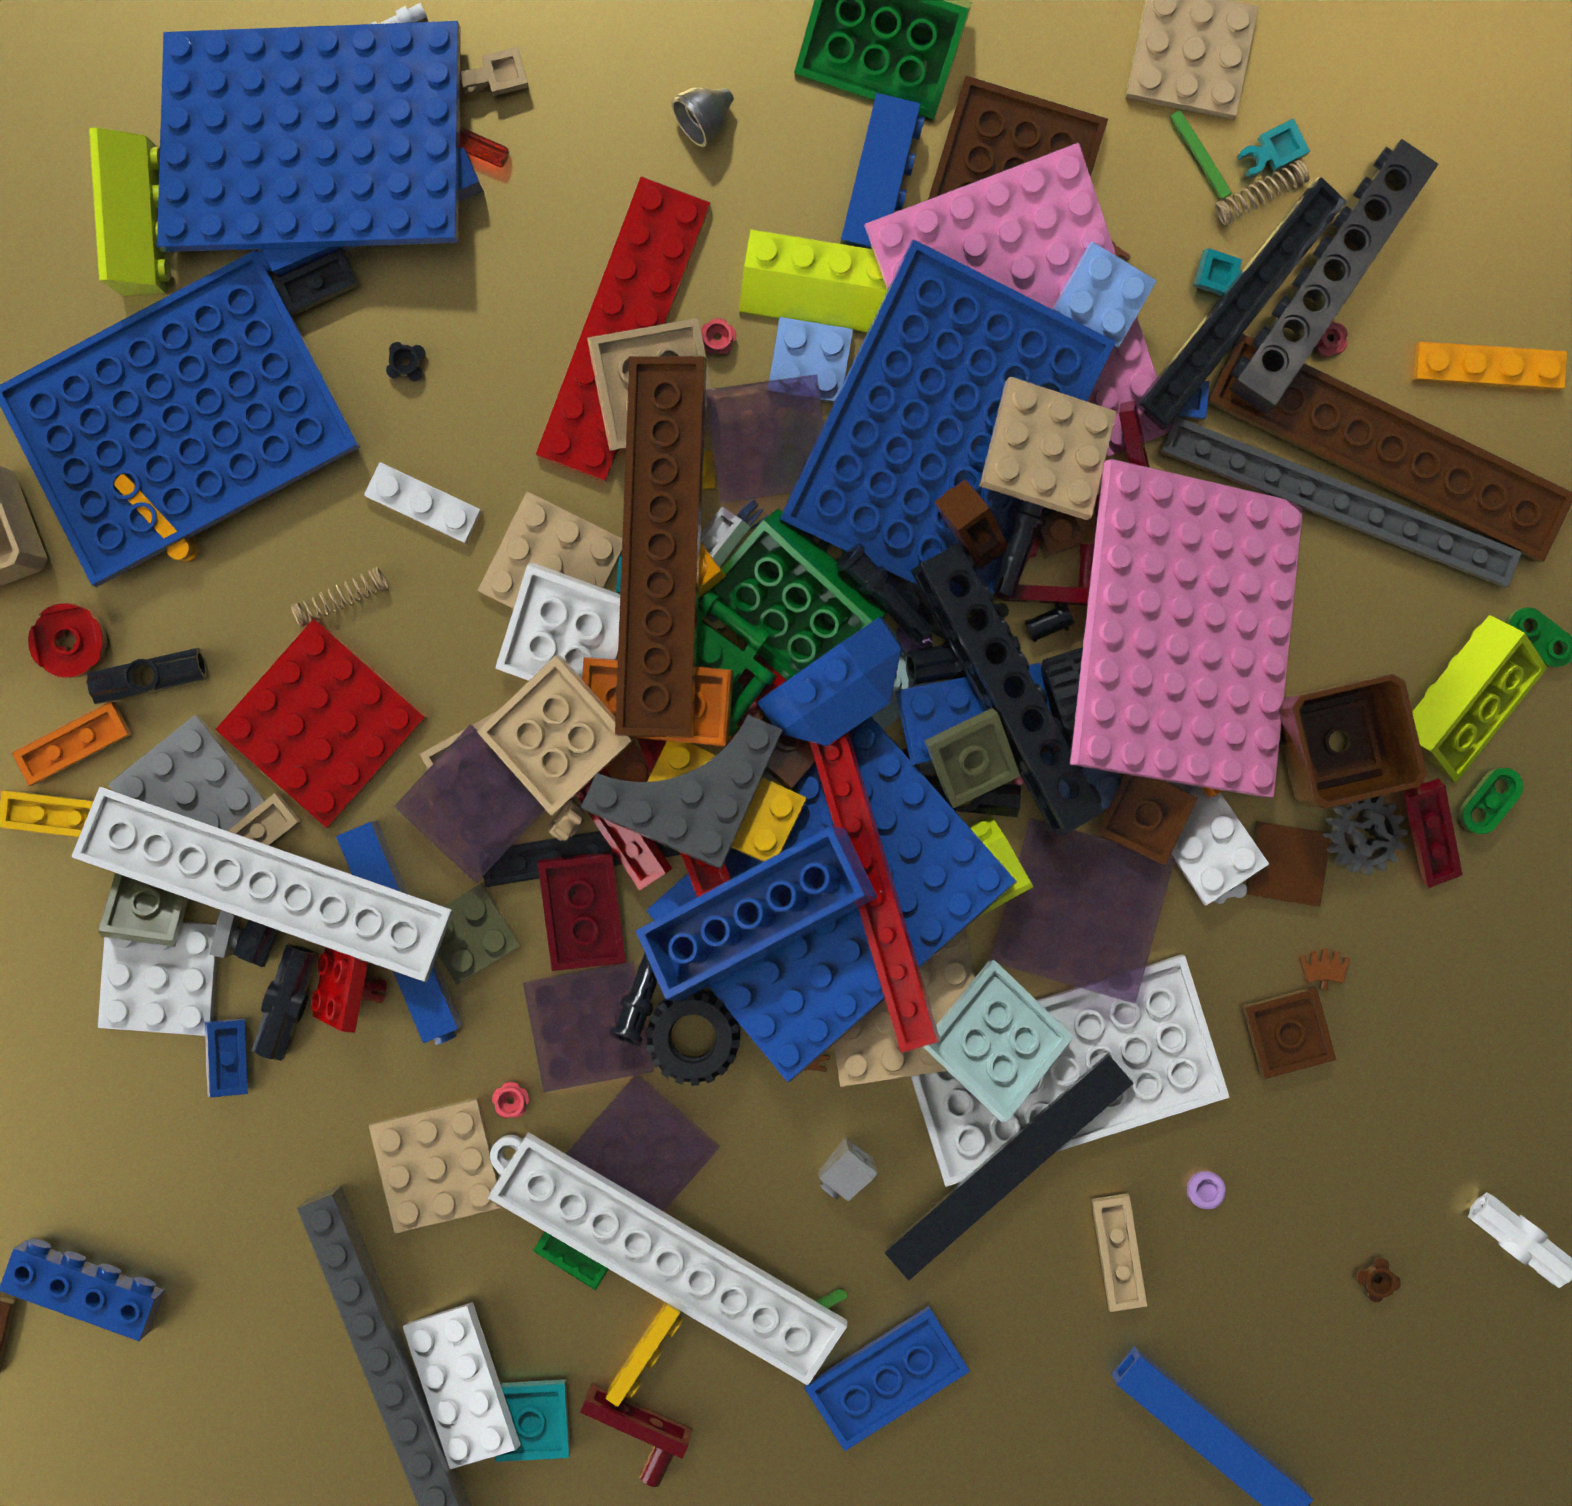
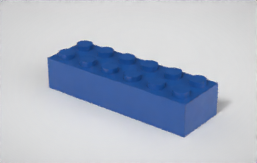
[636,826,878,1000]

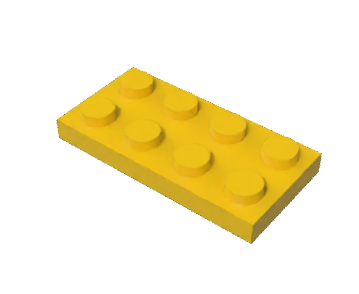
[647,741,807,862]

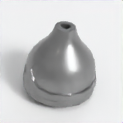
[671,87,734,147]

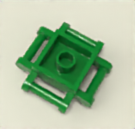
[691,590,777,744]

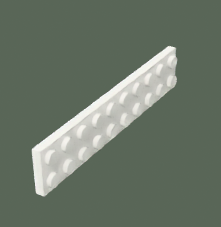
[71,787,453,982]
[488,1132,847,1385]

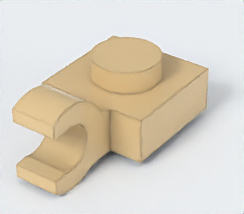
[460,47,529,96]

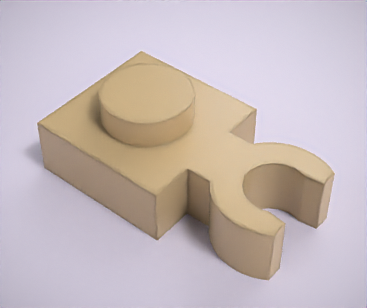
[547,799,584,841]

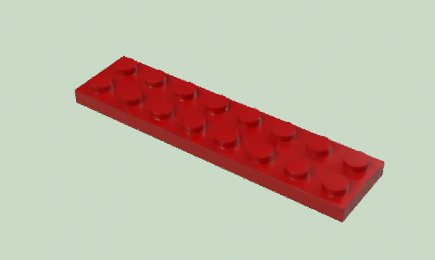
[536,176,711,482]

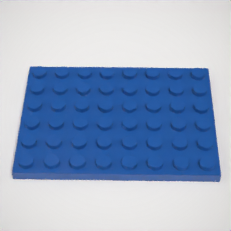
[157,21,461,252]
[780,239,1116,597]
[0,250,360,587]
[646,716,1017,1082]

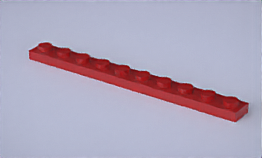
[809,732,941,1053]

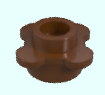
[1356,1258,1401,1302]

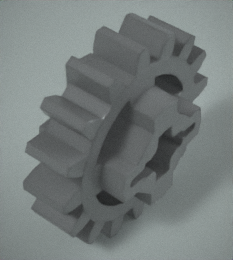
[1323,796,1408,875]

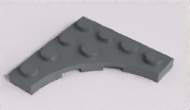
[581,715,783,870]

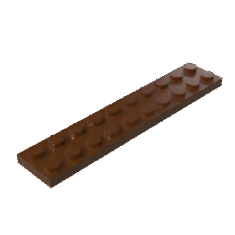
[1208,333,1572,563]
[615,356,707,738]

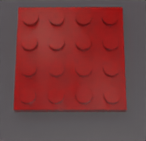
[215,618,427,828]

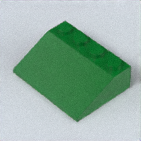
[794,0,973,119]
[699,508,887,680]

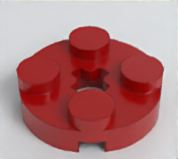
[28,603,107,678]

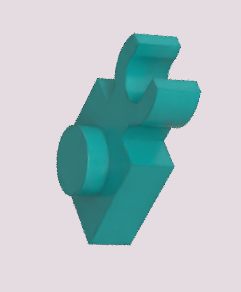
[1237,118,1310,178]
[1193,248,1242,296]

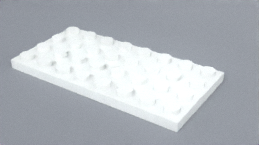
[911,954,1230,1187]

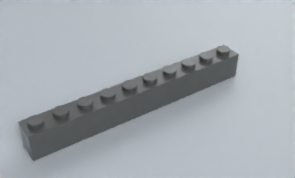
[297,1186,471,1506]

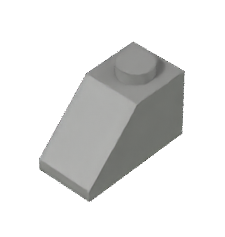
[818,1137,878,1201]

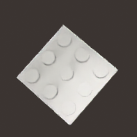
[495,562,620,681]
[98,921,218,1036]

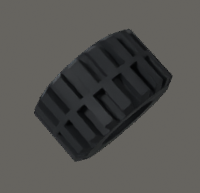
[1041,647,1083,749]
[646,989,741,1086]

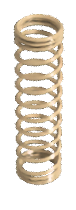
[1215,159,1310,225]
[291,567,388,627]

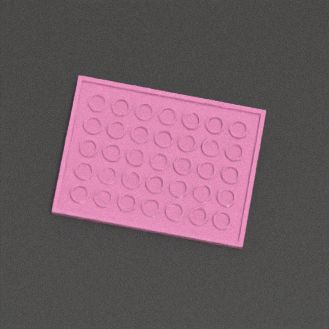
[864,143,1172,457]
[1070,459,1303,797]

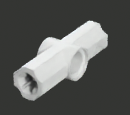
[1468,1192,1572,1288]

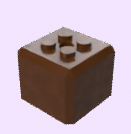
[1279,674,1427,808]

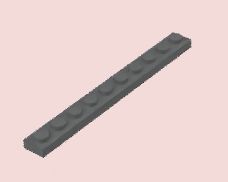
[1160,416,1522,588]

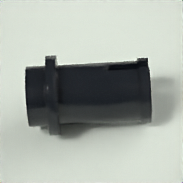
[1025,603,1075,643]

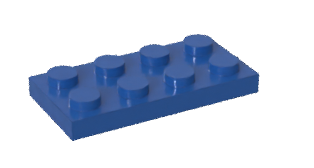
[895,663,1052,766]
[804,1305,970,1451]

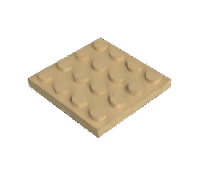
[834,928,975,1087]

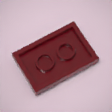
[537,851,626,971]

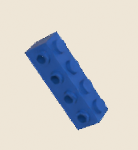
[840,93,925,249]
[0,1239,165,1341]

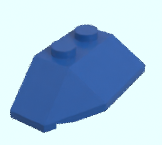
[757,616,902,746]

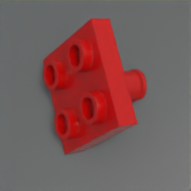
[311,947,387,1033]

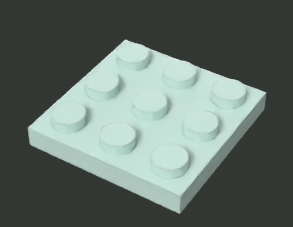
[924,960,1074,1122]

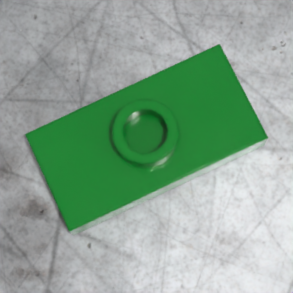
[533,1232,609,1291]

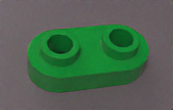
[1505,607,1572,668]
[1458,768,1523,834]

